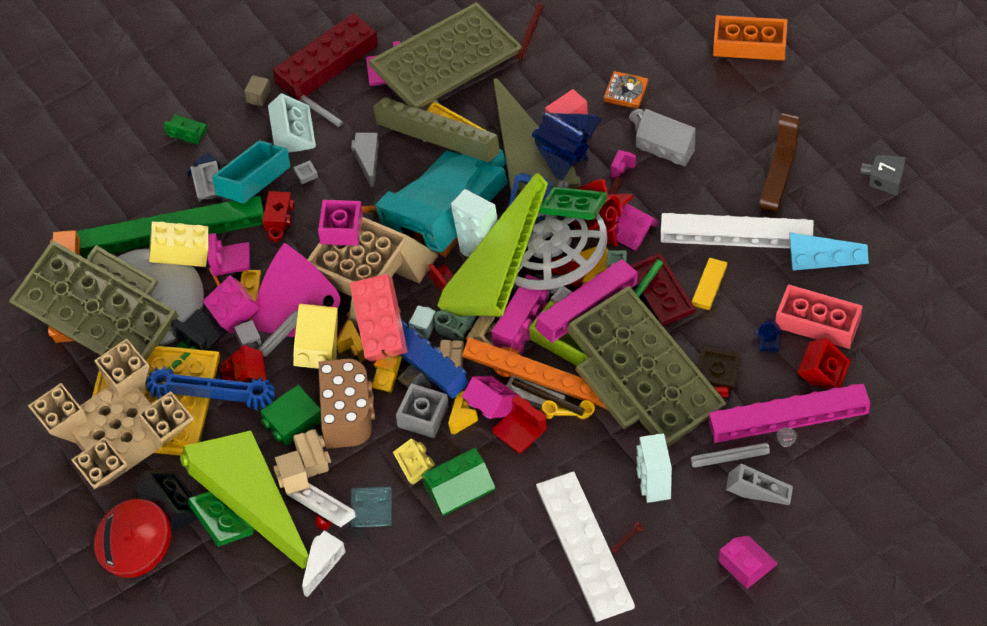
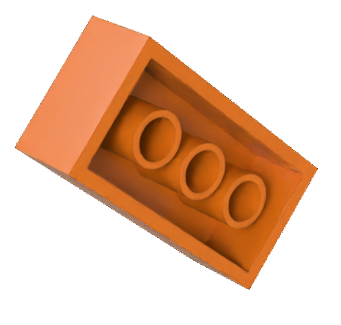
[713,15,788,60]

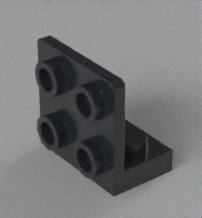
[172,309,227,351]

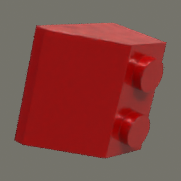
[797,338,851,390]

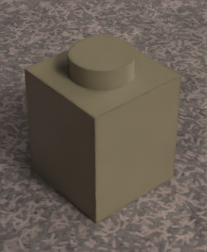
[244,75,271,106]

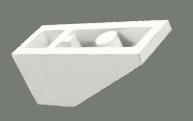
[302,531,345,597]

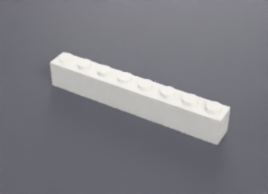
[661,213,813,248]

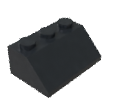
[134,471,198,530]

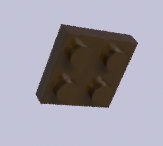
[698,347,741,390]

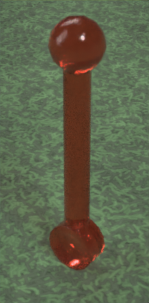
[611,523,642,553]

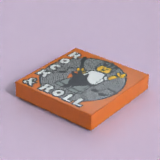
[604,71,648,109]

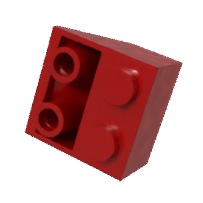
[220,345,266,383]

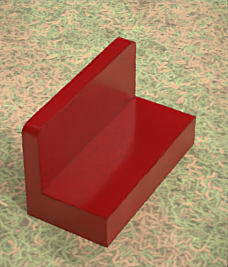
[428,263,454,292]

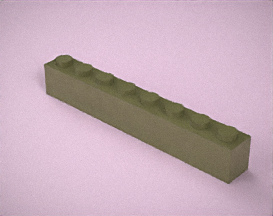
[373,97,500,162]

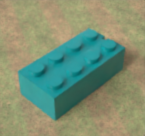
[212,140,291,203]

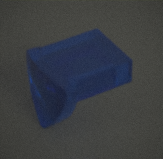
[758,319,781,352]

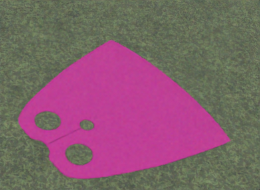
[251,243,341,337]

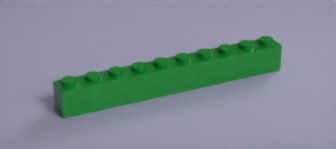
[77,196,264,259]

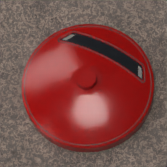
[94,499,171,578]

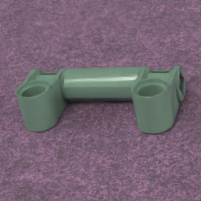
[434,310,478,341]

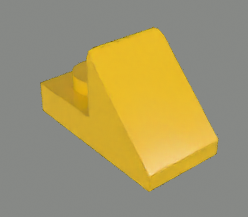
[337,320,367,362]
[372,351,402,393]
[448,391,478,434]

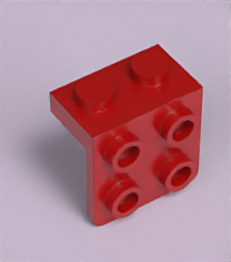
[492,395,547,453]

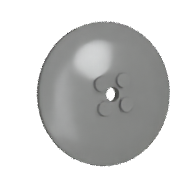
[118,249,204,346]

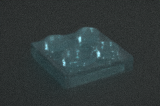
[351,487,392,527]

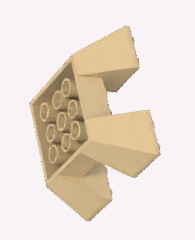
[307,217,438,330]
[28,339,194,489]

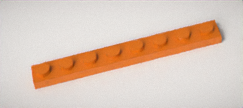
[462,337,608,410]

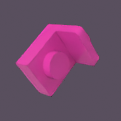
[611,150,636,179]

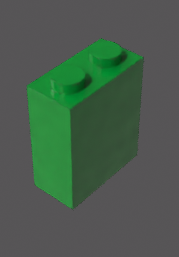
[260,385,321,446]

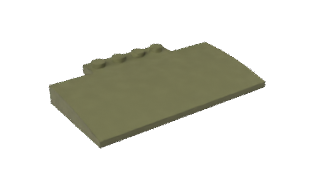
[9,240,179,361]
[566,286,727,447]

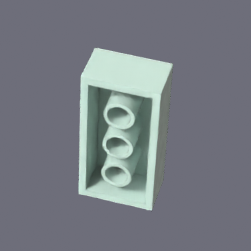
[451,189,498,257]

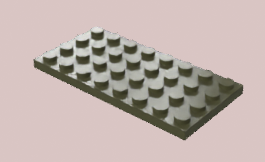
[369,2,522,109]

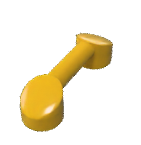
[541,400,595,419]

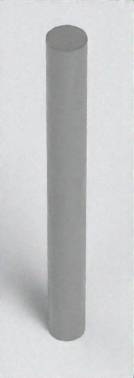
[300,95,344,127]

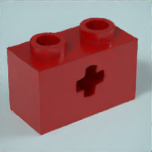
[262,191,295,233]

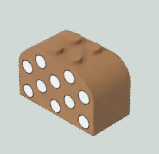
[318,359,375,449]

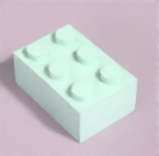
[636,433,672,503]

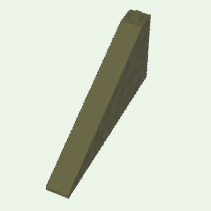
[494,78,581,199]

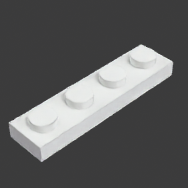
[288,484,356,527]

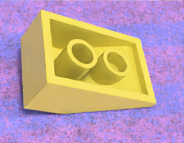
[293,304,338,369]

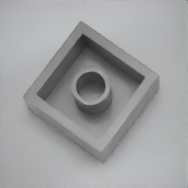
[396,383,449,438]

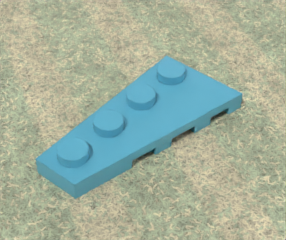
[789,232,869,270]

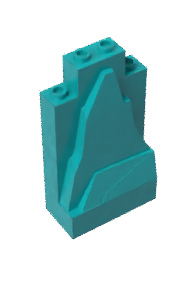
[375,149,508,253]

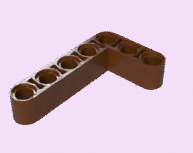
[759,112,800,212]

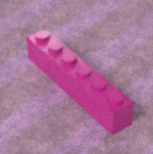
[536,259,638,343]

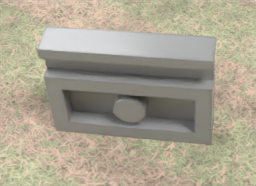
[190,161,221,202]

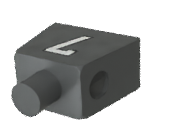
[860,155,906,196]

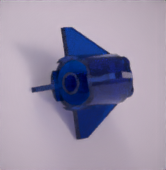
[532,112,601,181]

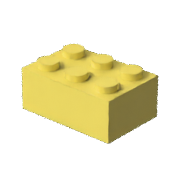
[149,222,208,267]

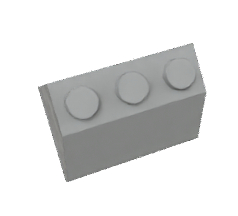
[636,109,696,166]

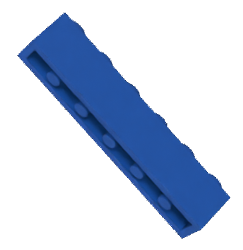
[400,319,469,399]

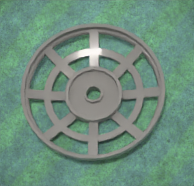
[514,203,608,290]

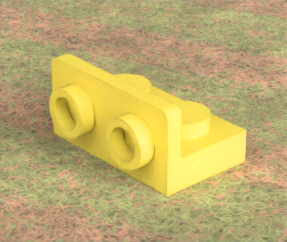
[393,438,435,485]

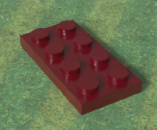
[630,253,695,326]

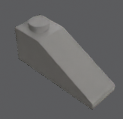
[352,133,379,187]
[726,464,793,505]

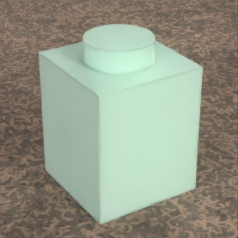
[409,305,436,339]

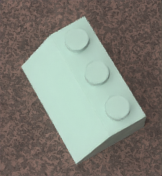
[268,93,316,153]

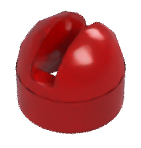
[268,226,283,243]
[315,514,332,531]

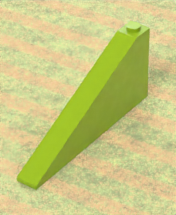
[437,173,548,316]
[180,431,309,569]

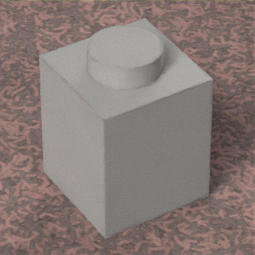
[234,320,262,350]

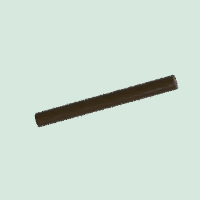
[512,378,585,416]

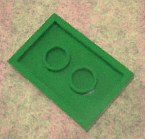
[540,187,607,220]
[188,491,254,547]

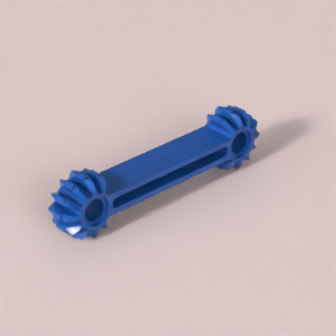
[145,366,275,411]

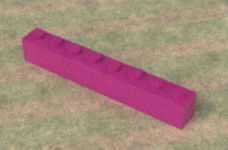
[709,384,870,443]

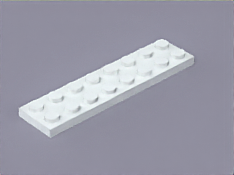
[536,471,635,622]

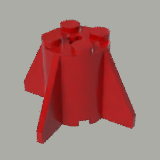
[565,179,633,247]

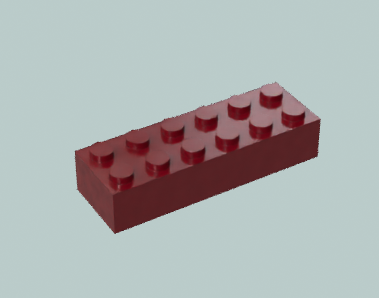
[272,13,378,101]

